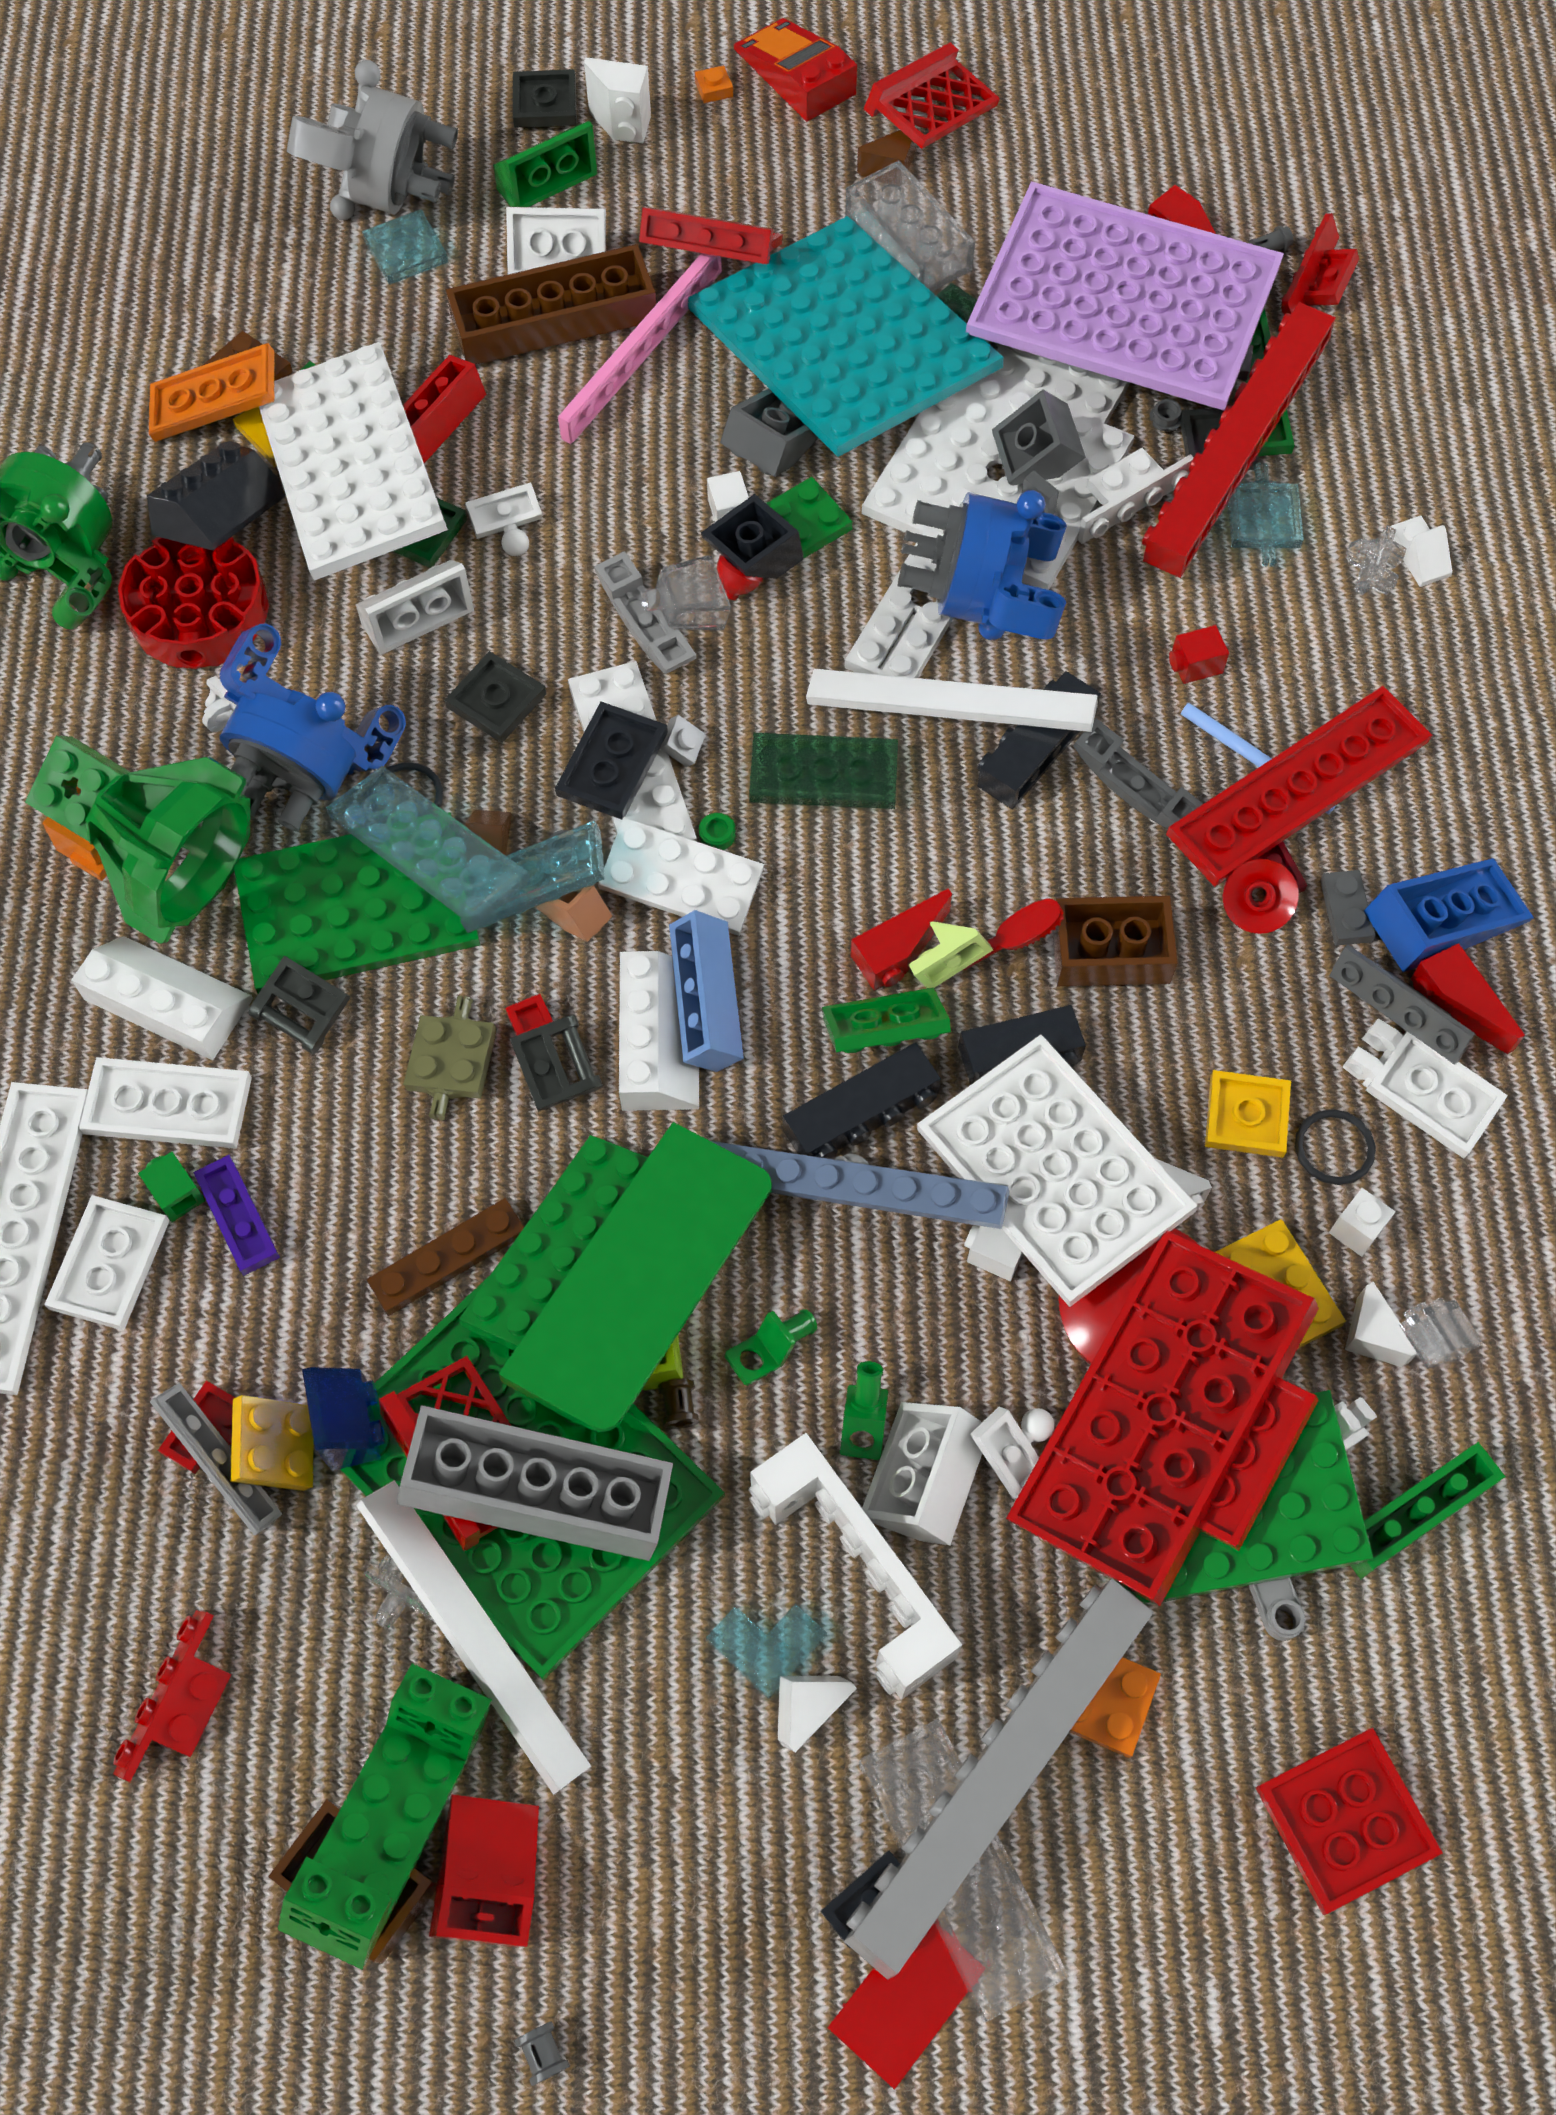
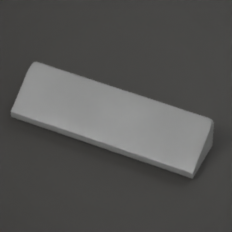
[150,1383,282,1536]

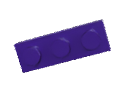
[193,1154,280,1276]

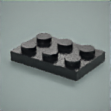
[555,701,668,820]

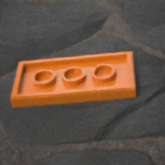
[149,343,274,442]

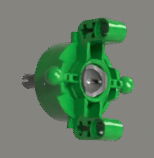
[0,442,112,630]

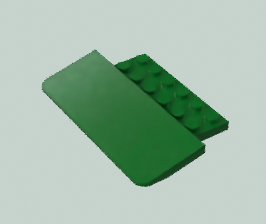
[459,1122,772,1432]

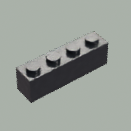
[977,671,1101,810]
[783,1042,941,1159]

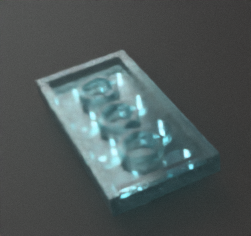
[460,821,605,933]

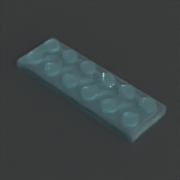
[326,766,531,927]

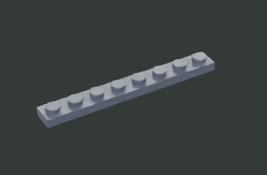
[711,1141,1010,1229]

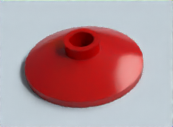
[1222,859,1299,934]

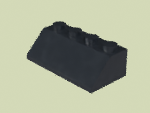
[147,441,286,550]

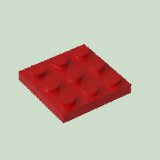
[1255,1727,1443,1915]

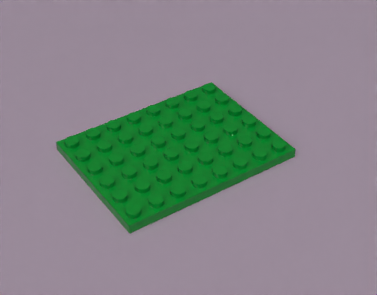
[313,1275,725,1681]

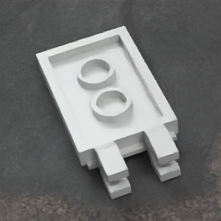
[1343,1018,1508,1159]

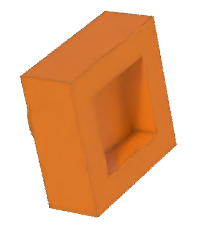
[695,65,733,104]

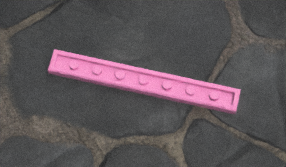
[558,253,722,444]

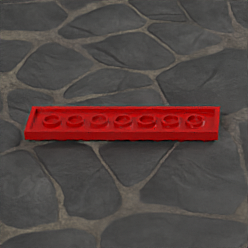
[1166,686,1432,887]

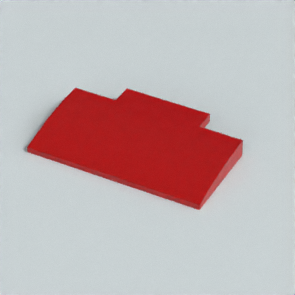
[1006,1230,1319,1606]

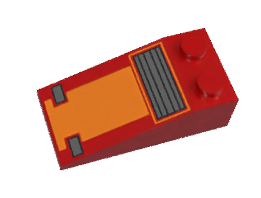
[734,18,857,122]

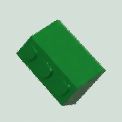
[493,121,597,207]

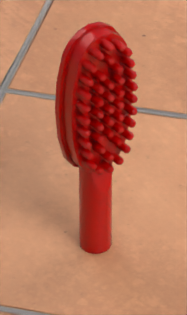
[963,898,1064,970]

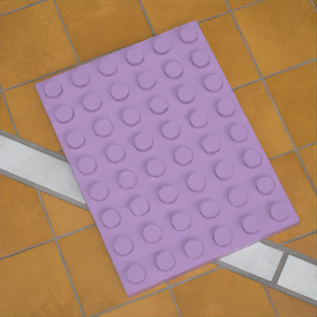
[966,181,1284,411]

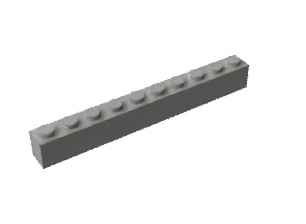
[844,1579,1154,1980]

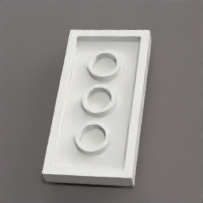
[598,817,764,936]
[79,1057,252,1149]

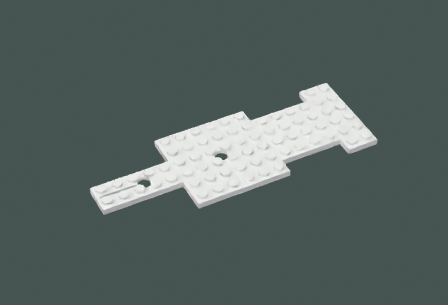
[845,344,1134,678]

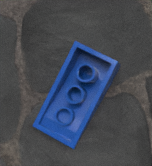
[1364,858,1534,972]

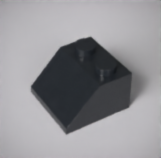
[701,494,804,579]

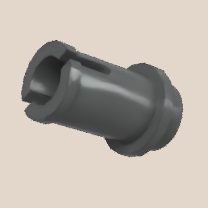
[1249,226,1294,252]

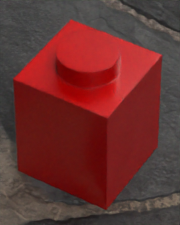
[1169,625,1229,684]

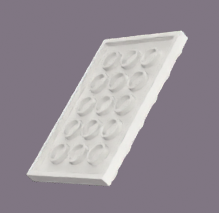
[917,1035,1197,1307]

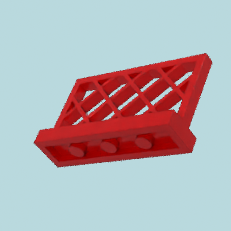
[863,42,1000,149]
[639,206,783,265]
[379,1356,511,1552]

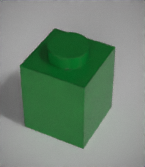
[138,1151,206,1222]

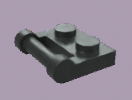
[248,956,351,1054]
[509,1015,603,1112]

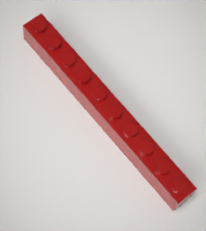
[1142,302,1336,578]

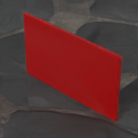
[827,1923,986,2090]

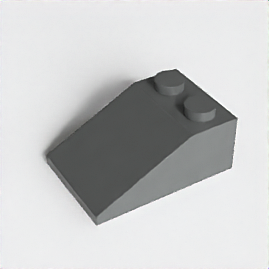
[720,388,818,477]

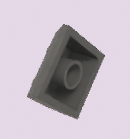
[992,389,1086,486]

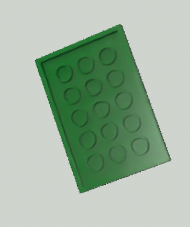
[234,812,481,994]
[1110,1390,1374,1605]

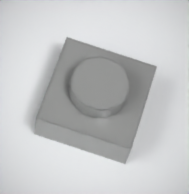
[660,715,706,767]

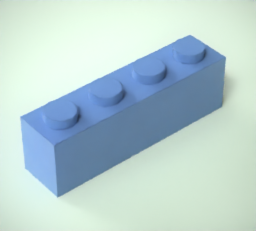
[669,910,744,1072]

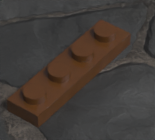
[366,1197,524,1316]

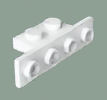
[1078,448,1194,544]

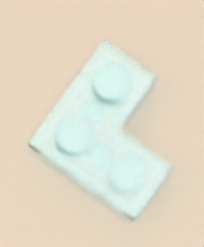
[706,1604,827,1700]

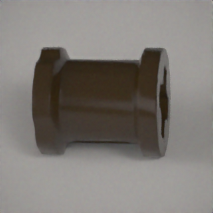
[658,1378,699,1429]

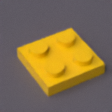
[1205,1070,1291,1158]
[231,1395,314,1491]

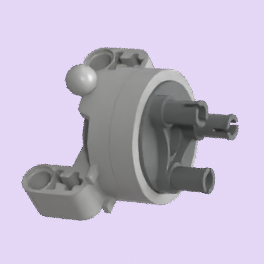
[287,60,458,220]

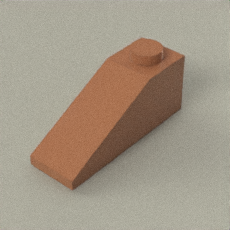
[502,855,613,942]

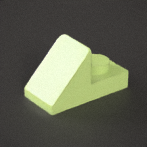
[909,922,993,988]

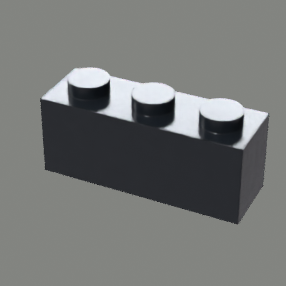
[958,1005,1086,1085]

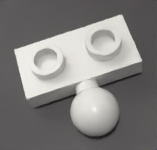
[465,482,542,556]
[970,1407,1055,1498]

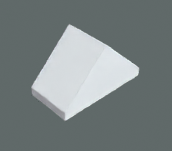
[1345,1282,1419,1367]
[778,1676,857,1753]

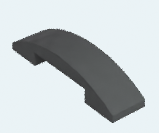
[1073,718,1203,829]

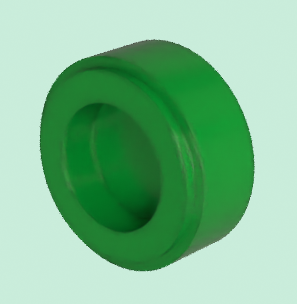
[699,813,736,850]

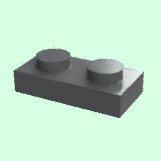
[1320,870,1375,946]

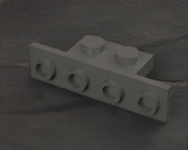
[1329,944,1475,1065]

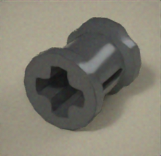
[514,2021,570,2086]

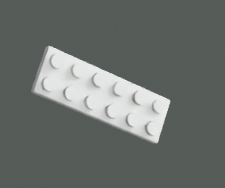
[568,661,697,842]

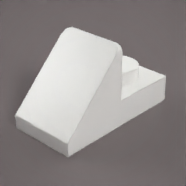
[1387,516,1452,587]

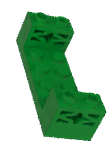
[278,1663,492,1970]

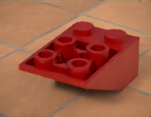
[429,1794,539,1948]

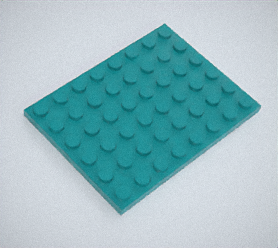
[688,216,1004,457]

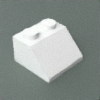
[584,57,651,144]

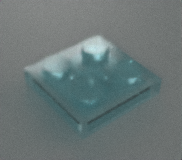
[362,209,448,285]

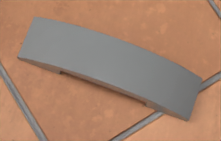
[594,551,696,674]

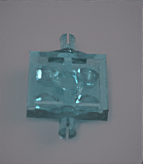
[1228,463,1304,567]

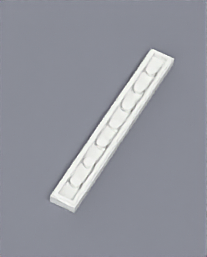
[806,669,1098,732]
[356,1480,591,1795]

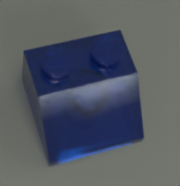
[302,1367,386,1471]

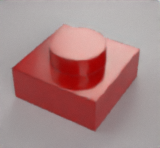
[505,994,553,1036]

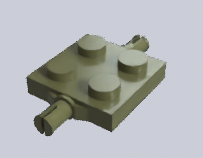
[403,996,497,1121]

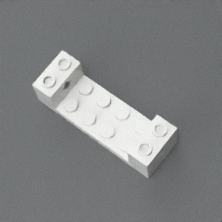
[749,1433,962,1700]

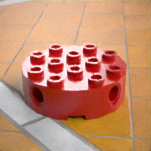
[118,537,269,669]

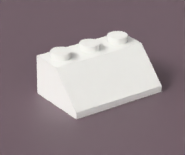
[356,560,474,655]
[862,1402,982,1545]

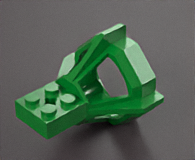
[25,735,250,944]

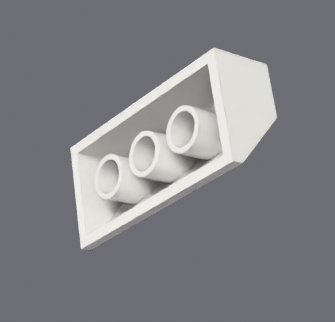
[71,936,253,1060]
[619,951,699,1111]

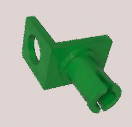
[724,1309,817,1386]
[840,1361,888,1460]

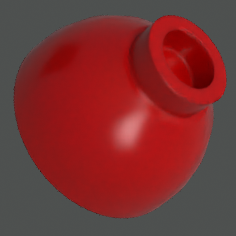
[716,555,763,601]

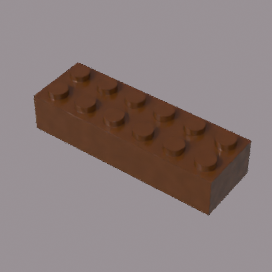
[446,244,656,365]

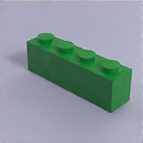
[1350,1442,1506,1580]

